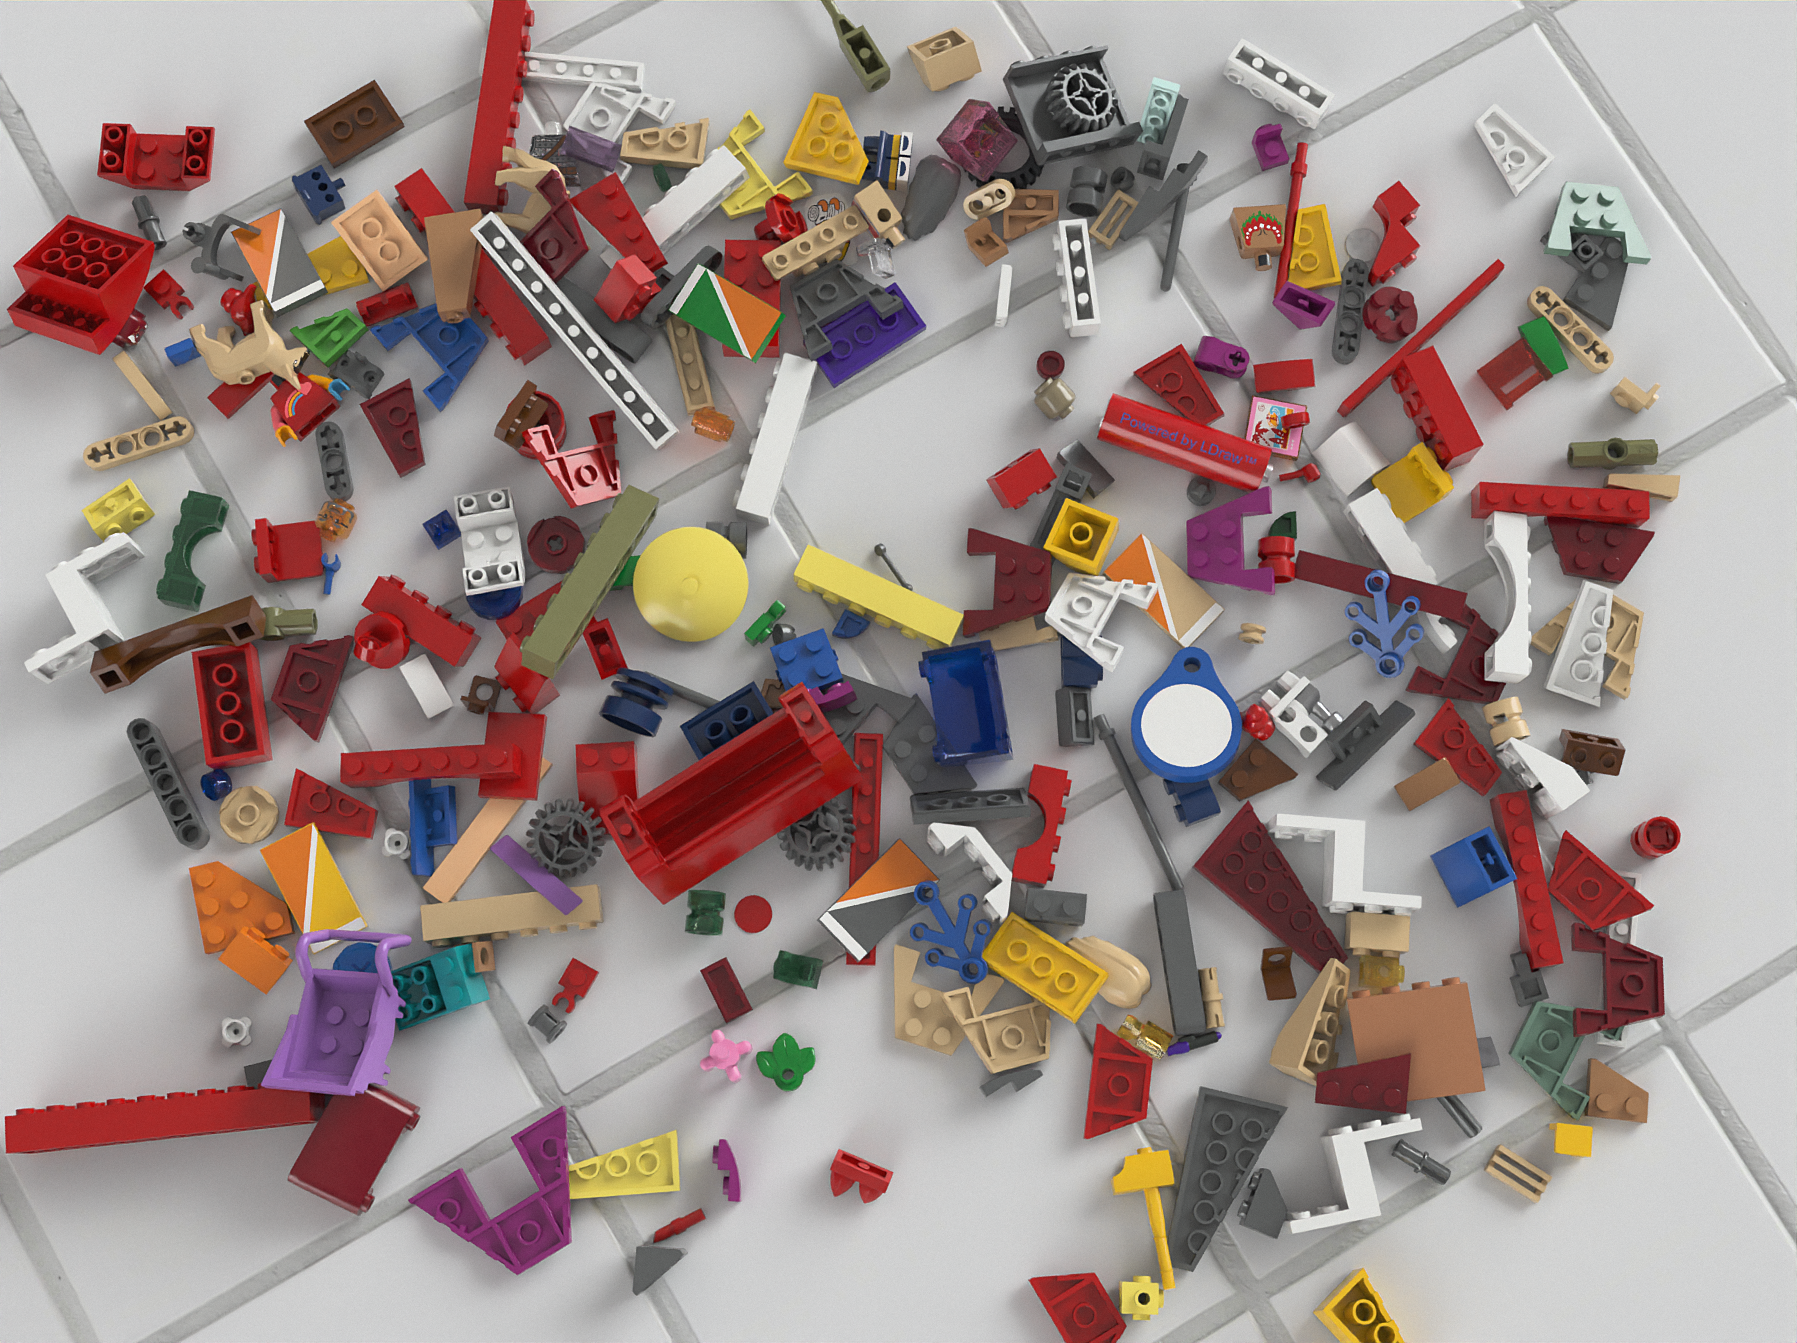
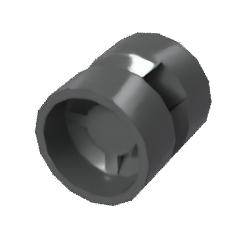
[1066,166,1108,217]
[706,522,747,559]

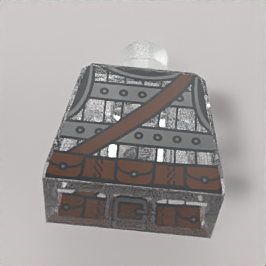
[529,121,581,187]

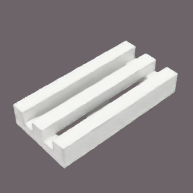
[995,264,1013,327]

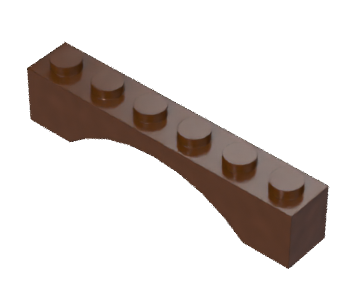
[90,595,266,694]

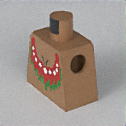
[1229,204,1286,271]

